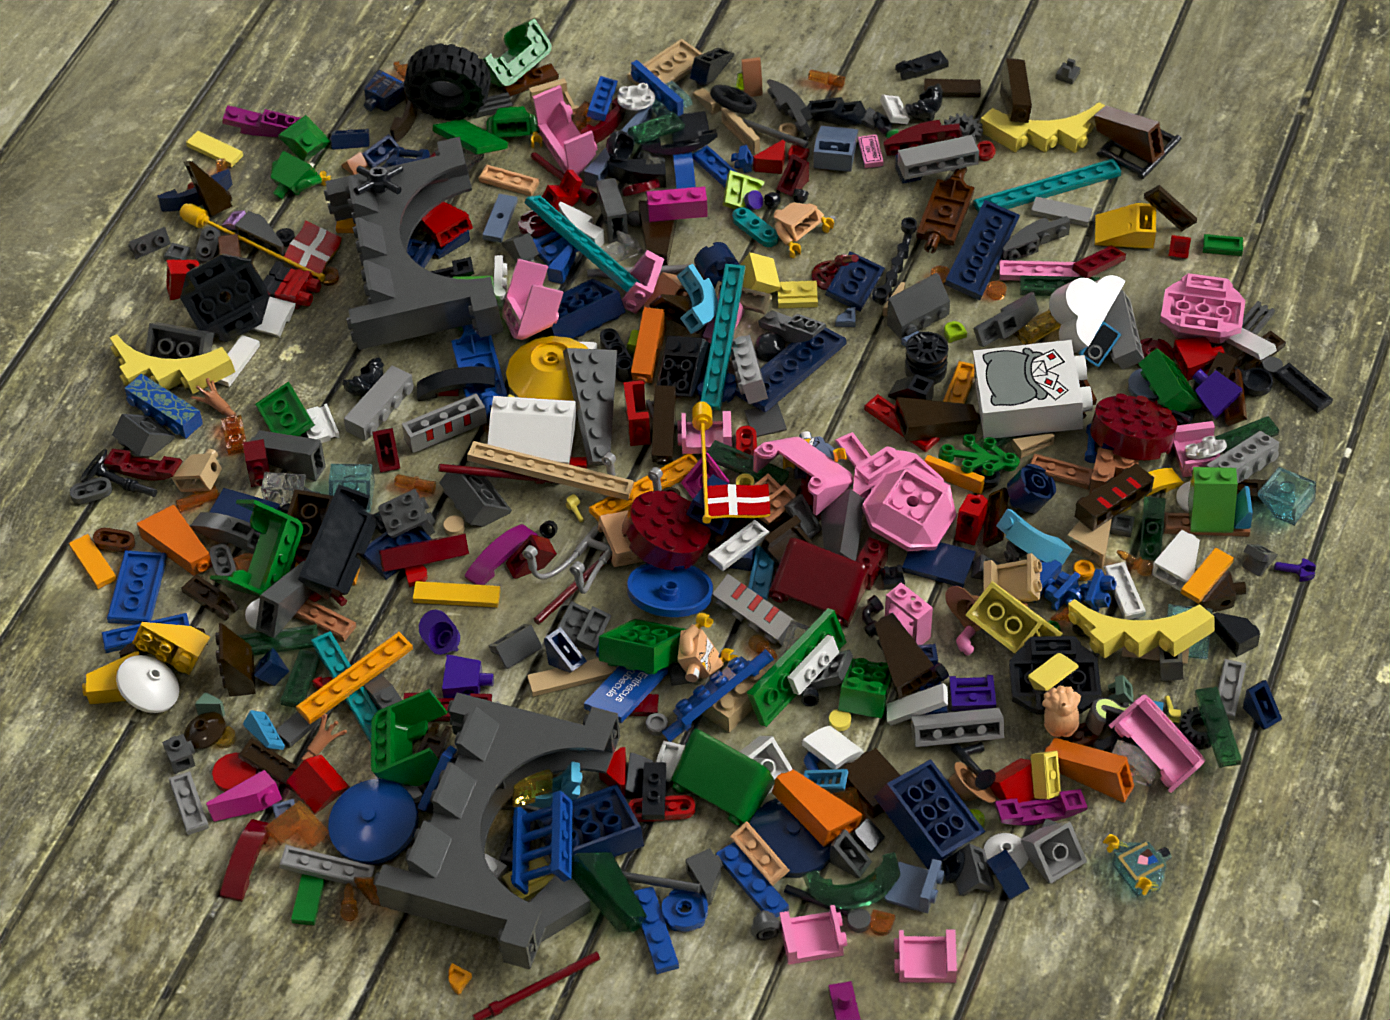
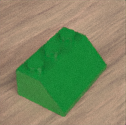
[1138,348,1203,412]

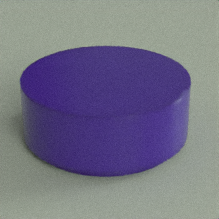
[744,190,764,211]

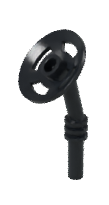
[80,449,157,497]

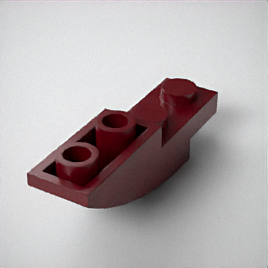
[884,120,962,156]

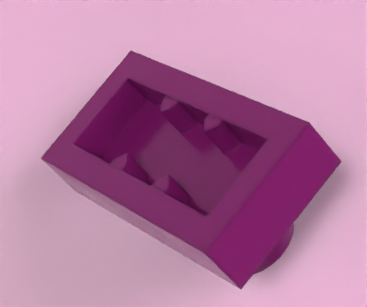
[828,981,861,1020]

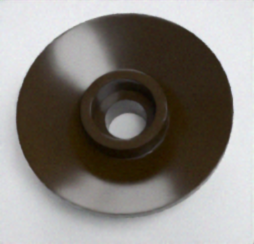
[184,712,226,749]

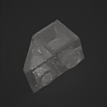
[261,472,306,505]

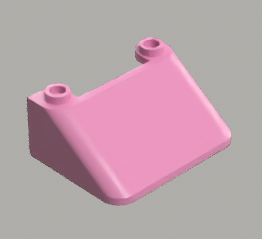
[753,437,853,516]

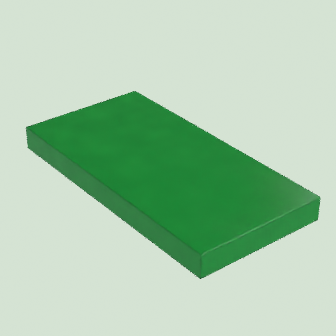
[432,119,508,155]

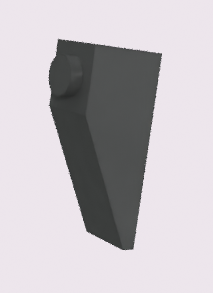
[235,211,285,257]
[364,673,402,711]

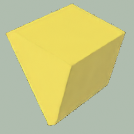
[740,252,782,294]

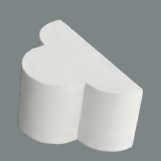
[1049,275,1125,353]

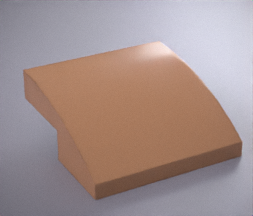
[754,473,796,525]

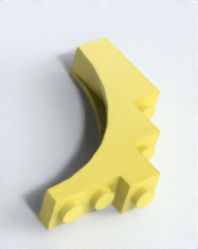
[980,102,1105,153]
[110,334,236,394]
[1068,599,1215,659]

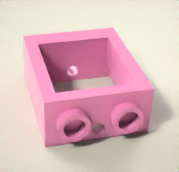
[885,583,933,645]

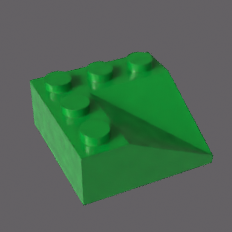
[599,619,687,674]

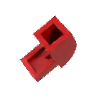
[542,170,583,211]

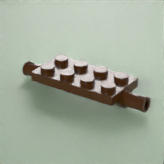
[916,167,975,253]

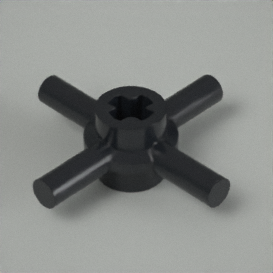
[354,165,403,195]

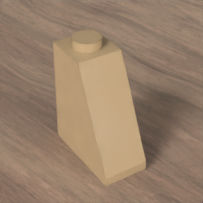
[1066,519,1112,568]

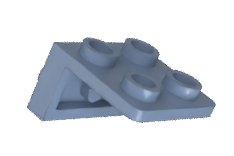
[884,859,945,914]

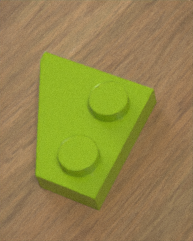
[722,170,764,210]

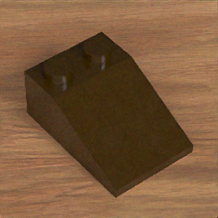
[287,489,333,552]

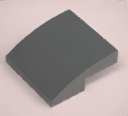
[557,601,612,650]

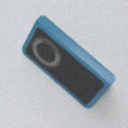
[1078,321,1121,367]

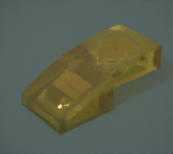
[513,769,553,808]

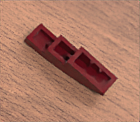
[379,533,469,572]

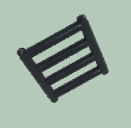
[1096,114,1182,179]

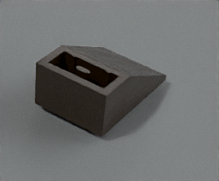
[215,623,256,697]

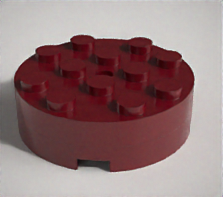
[1090,393,1177,460]
[622,491,710,570]

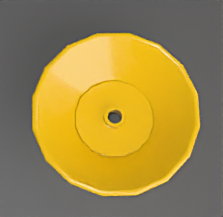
[506,336,588,401]

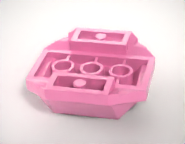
[1160,273,1245,344]
[853,446,944,507]
[861,464,956,551]

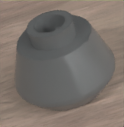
[751,911,782,940]

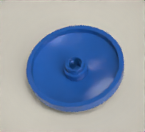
[627,563,713,617]
[328,779,419,865]

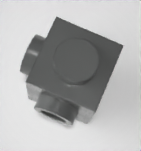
[162,734,195,774]

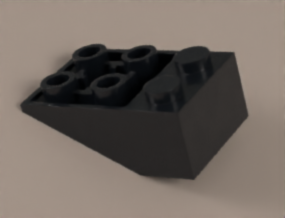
[657,336,711,397]

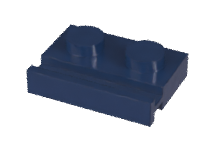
[407,239,436,269]

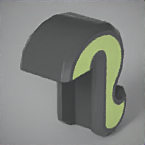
[1086,698,1131,736]

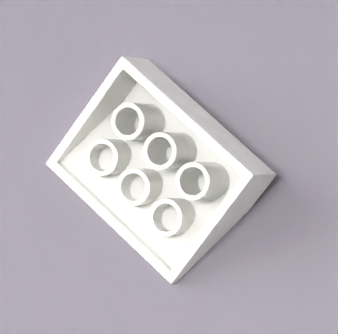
[488,396,577,464]

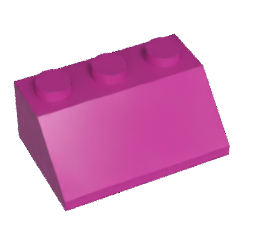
[646,186,708,222]

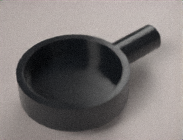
[1234,366,1273,396]

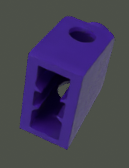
[1192,369,1243,420]
[442,655,494,698]

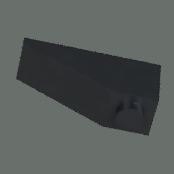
[690,47,734,85]

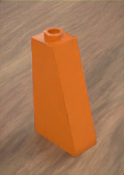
[631,307,667,384]
[137,504,212,576]
[1045,738,1134,803]
[772,769,862,847]

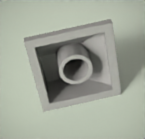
[1020,821,1087,884]

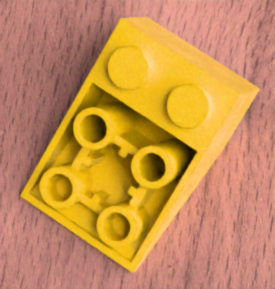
[1095,203,1156,249]
[132,622,210,675]

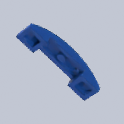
[673,152,696,189]

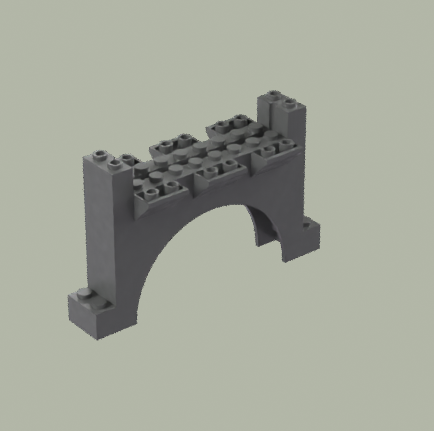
[323,137,504,350]
[374,693,620,969]

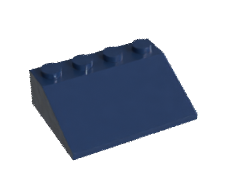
[541,278,625,339]
[874,759,985,870]
[535,784,644,873]

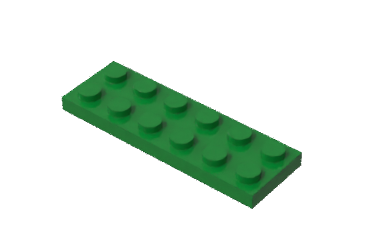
[747,608,847,727]

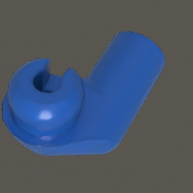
[804,751,820,770]

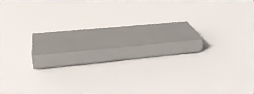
[279,845,375,890]

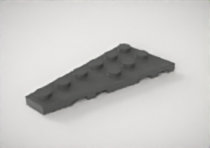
[563,348,617,465]

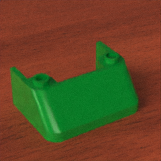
[210,499,303,597]
[371,689,447,787]

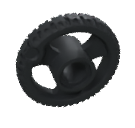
[710,85,757,114]

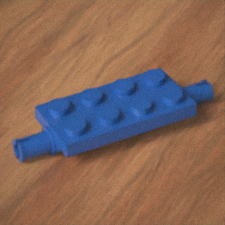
[451,324,508,419]
[662,649,774,742]

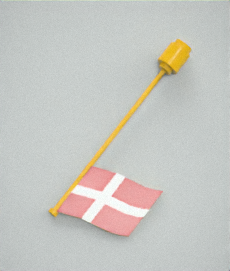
[179,203,342,282]
[692,402,771,524]

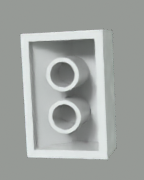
[740,736,793,795]

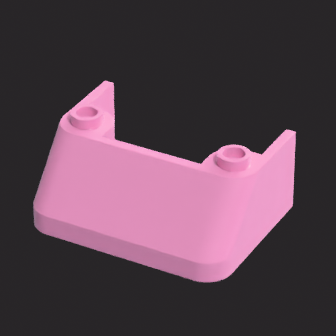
[532,85,598,176]
[502,259,563,340]
[1108,694,1205,793]

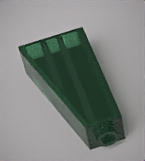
[571,852,647,932]

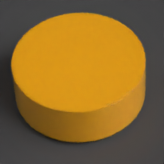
[1073,560,1095,581]

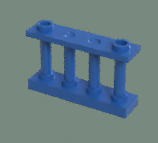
[511,790,573,895]

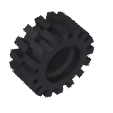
[1179,706,1222,750]

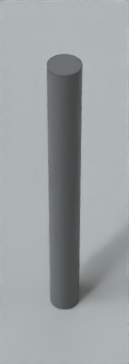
[743,119,809,149]
[613,870,701,893]

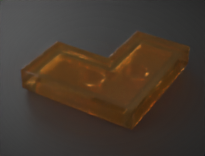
[265,800,329,848]

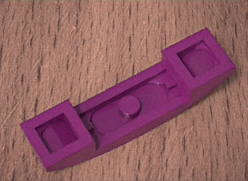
[465,524,538,585]
[995,789,1088,825]

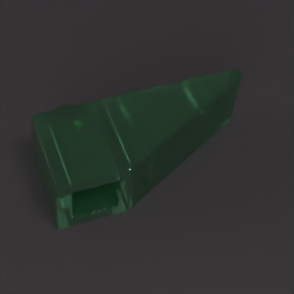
[1139,497,1166,561]

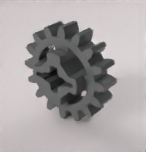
[944,113,983,143]

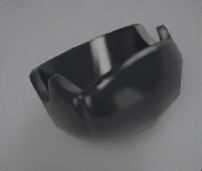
[606,130,634,161]
[754,332,786,362]

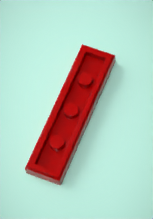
[864,394,940,452]

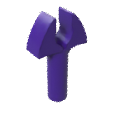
[1274,558,1316,582]

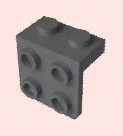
[378,489,435,538]

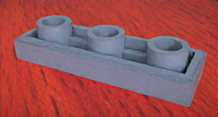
[483,194,518,243]

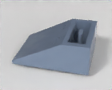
[814,126,858,171]

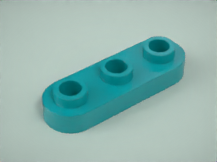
[732,208,779,247]

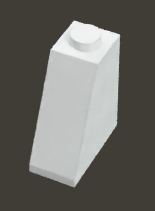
[1152,530,1200,591]

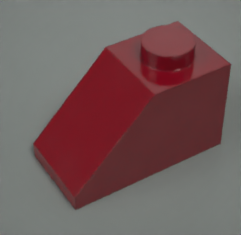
[506,534,557,579]

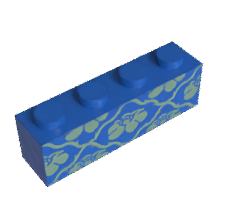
[124,373,203,439]

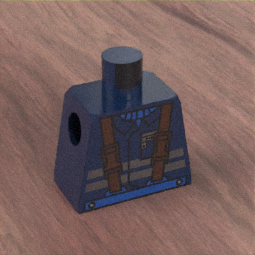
[364,70,405,112]

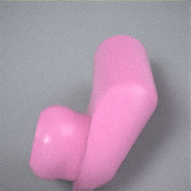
[956,626,975,656]

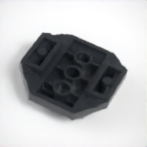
[180,253,270,342]
[1009,636,1102,714]

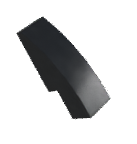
[807,97,867,125]
[608,159,666,188]

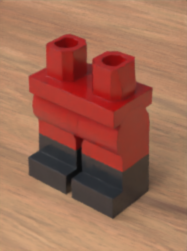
[263,261,321,310]

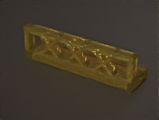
[1013,309,1061,345]

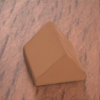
[341,151,368,175]

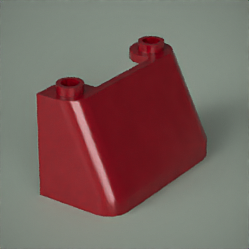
[769,538,869,628]

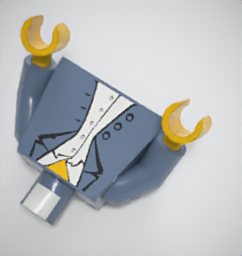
[783,431,847,479]

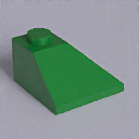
[278,115,331,162]

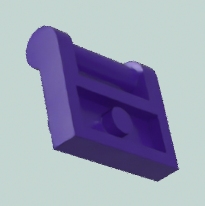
[949,675,996,711]

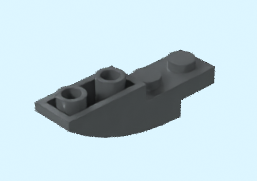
[767,79,813,137]
[1002,216,1071,261]
[973,292,1039,347]
[758,310,827,343]
[190,512,260,555]

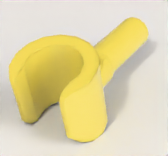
[566,494,584,522]
[1164,696,1181,723]

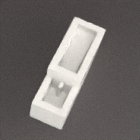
[559,202,605,247]

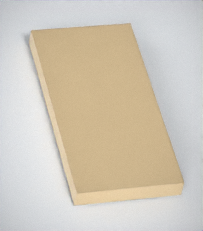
[627,39,703,87]

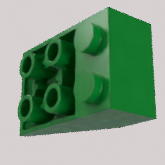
[838,658,892,718]

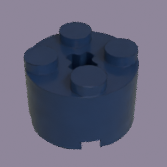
[694,242,739,288]
[1007,464,1056,514]

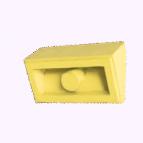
[1028,653,1078,691]
[1031,751,1061,799]

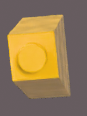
[82,651,140,704]

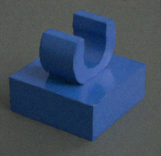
[731,145,753,173]

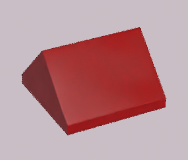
[286,755,350,815]
[990,758,1036,803]

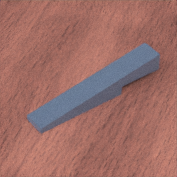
[584,105,653,188]

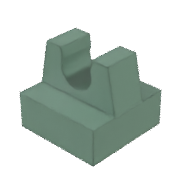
[1108,675,1134,704]

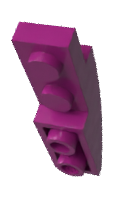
[222,105,301,137]

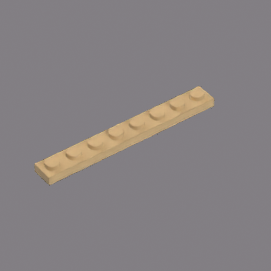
[467,441,634,501]

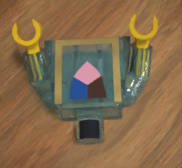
[1103,834,1172,897]

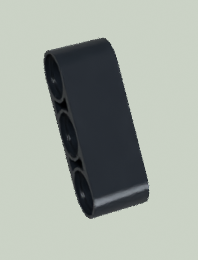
[600,328,633,382]

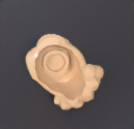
[1042,686,1081,737]

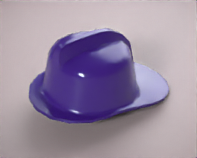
[419,609,461,655]

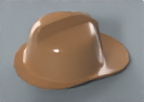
[945,586,981,632]
[947,762,996,803]

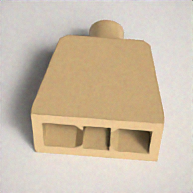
[171,449,222,492]

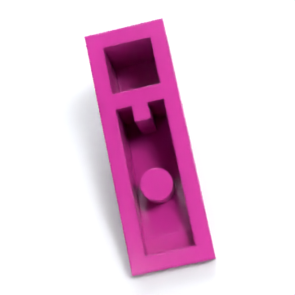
[206,770,282,822]

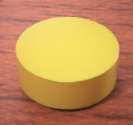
[829,709,851,731]

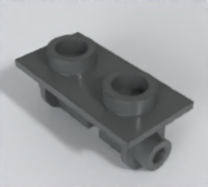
[128,226,171,259]

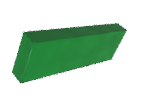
[291,874,326,926]

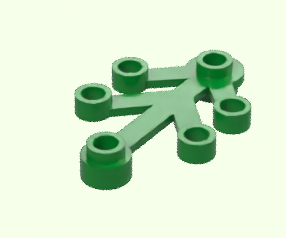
[938,434,1020,476]

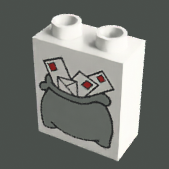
[973,340,1093,439]

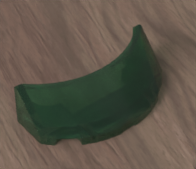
[802,852,901,910]

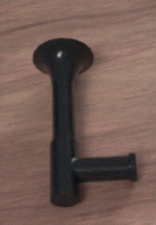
[951,742,996,790]

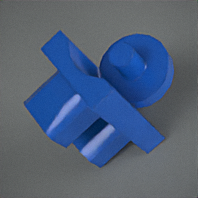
[1079,569,1117,612]
[1044,571,1083,612]

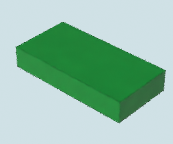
[1203,234,1243,256]

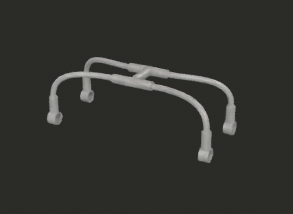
[522,452,663,594]

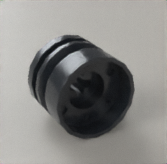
[905,331,949,385]

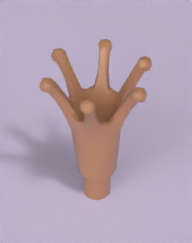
[191,378,236,420]
[301,714,347,761]

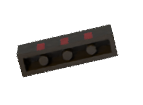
[1074,463,1154,531]

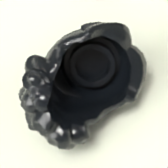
[905,84,944,122]
[342,357,384,397]

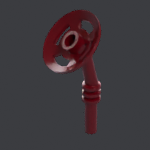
[812,254,859,290]

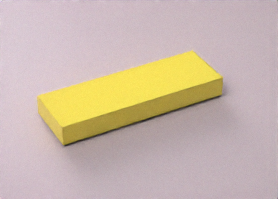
[186,131,243,168]

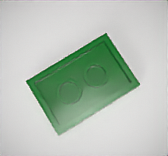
[255,381,315,436]

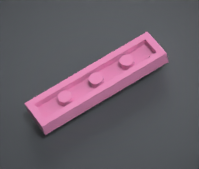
[999,260,1079,282]

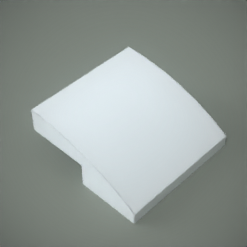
[251,297,296,338]
[802,726,864,769]

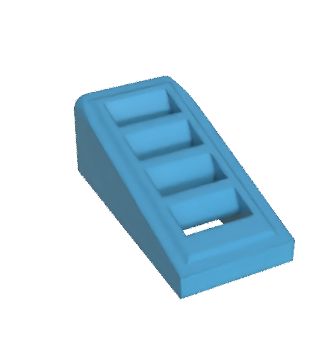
[243,710,285,750]
[803,769,848,793]

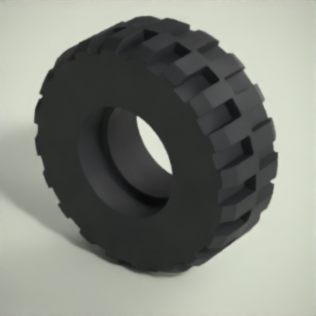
[404,43,491,120]

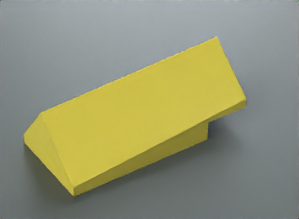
[965,581,1063,653]

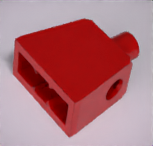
[166,260,199,300]
[1173,337,1225,381]
[955,494,988,546]

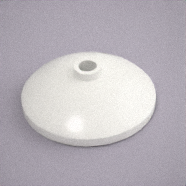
[116,655,179,713]

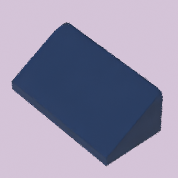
[331,129,370,149]
[362,134,400,168]

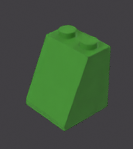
[1188,467,1238,533]

